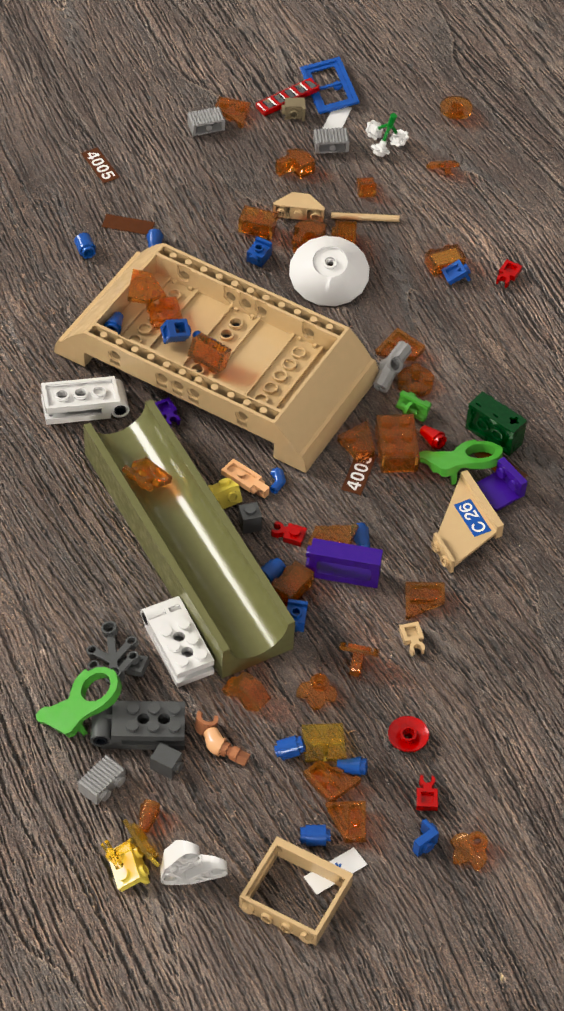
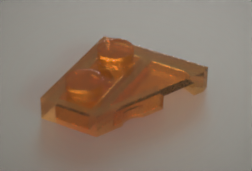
[215,96,251,128]
[375,327,426,361]
[337,421,375,464]
[308,524,359,546]
[405,582,445,620]
[303,760,361,804]
[325,801,367,843]

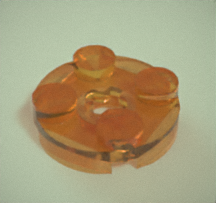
[397,363,434,397]

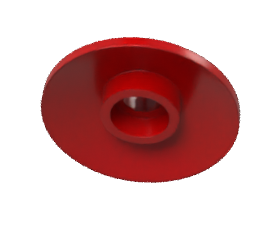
[388,716,429,752]

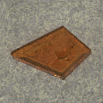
[426,160,459,175]

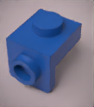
[412,819,439,857]

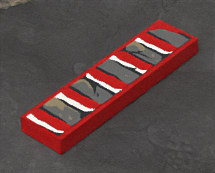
[255,77,320,117]

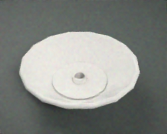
[289,236,369,307]

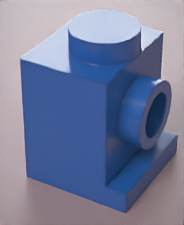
[246,236,272,268]
[160,319,191,344]
[287,599,308,632]

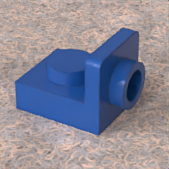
[441,259,471,285]

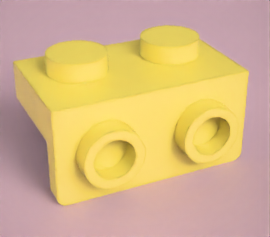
[208,478,243,509]
[107,841,150,892]

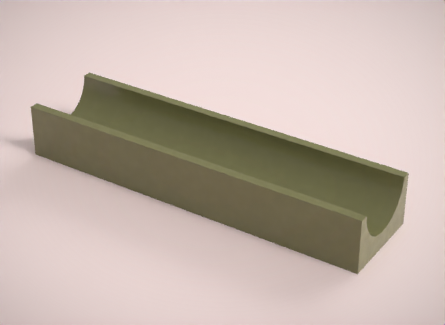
[83,399,295,679]

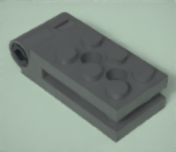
[90,701,185,750]

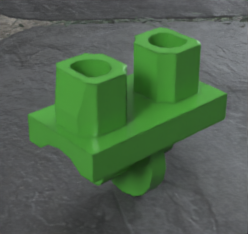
[396,390,432,422]

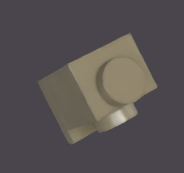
[281,98,306,121]

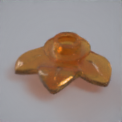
[296,673,337,710]
[450,831,488,871]

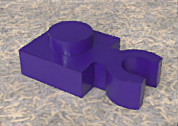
[155,397,180,428]

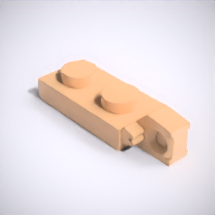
[221,459,270,499]

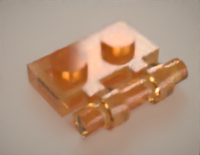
[146,296,183,330]
[122,457,172,492]

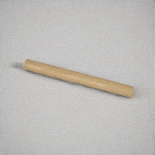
[331,212,400,222]

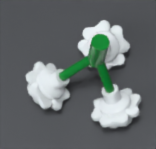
[365,113,409,157]

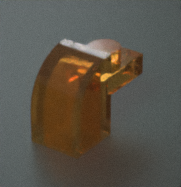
[275,148,315,179]
[291,220,327,253]
[222,672,271,711]

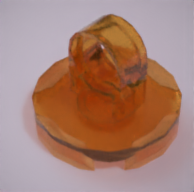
[339,642,380,677]

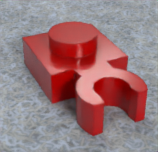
[496,260,522,288]
[271,521,307,547]
[416,775,438,811]

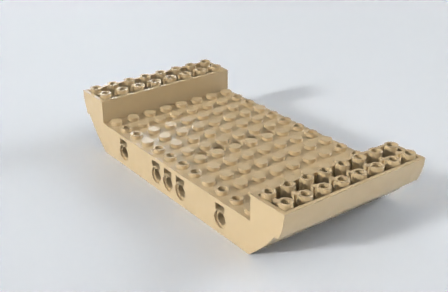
[54,243,379,473]

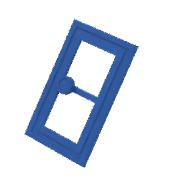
[300,56,360,114]

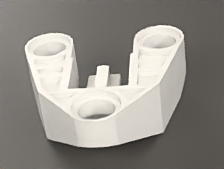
[160,840,228,885]

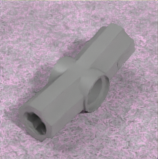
[373,341,412,393]

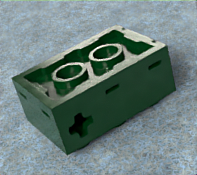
[465,391,527,457]

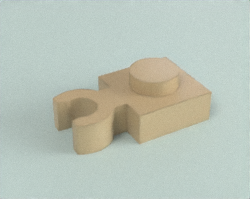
[399,621,425,656]

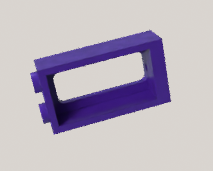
[305,538,383,588]

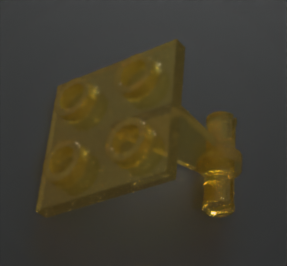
[302,723,346,762]
[101,819,160,870]

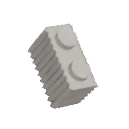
[188,107,225,136]
[313,127,350,154]
[78,755,126,805]

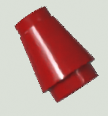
[420,425,447,449]

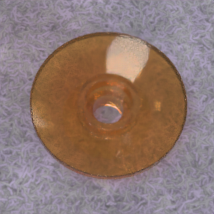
[440,96,473,120]

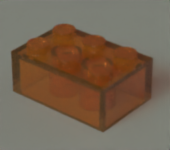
[375,414,420,473]

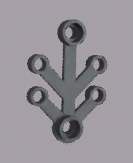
[86,621,140,685]

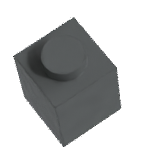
[238,502,262,534]
[150,743,184,779]

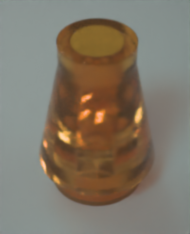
[137,799,161,833]

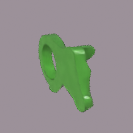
[418,439,503,485]
[36,667,122,738]

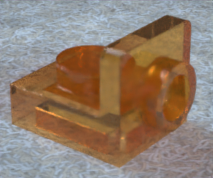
[356,177,377,197]

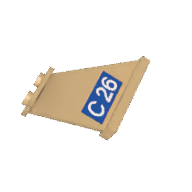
[431,470,504,573]

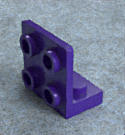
[477,457,528,512]

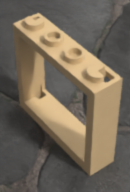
[239,837,353,946]

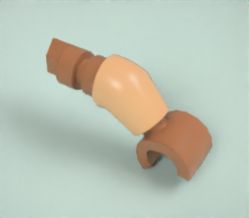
[194,710,251,766]

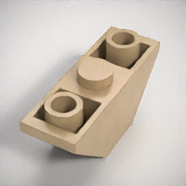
[273,192,325,223]

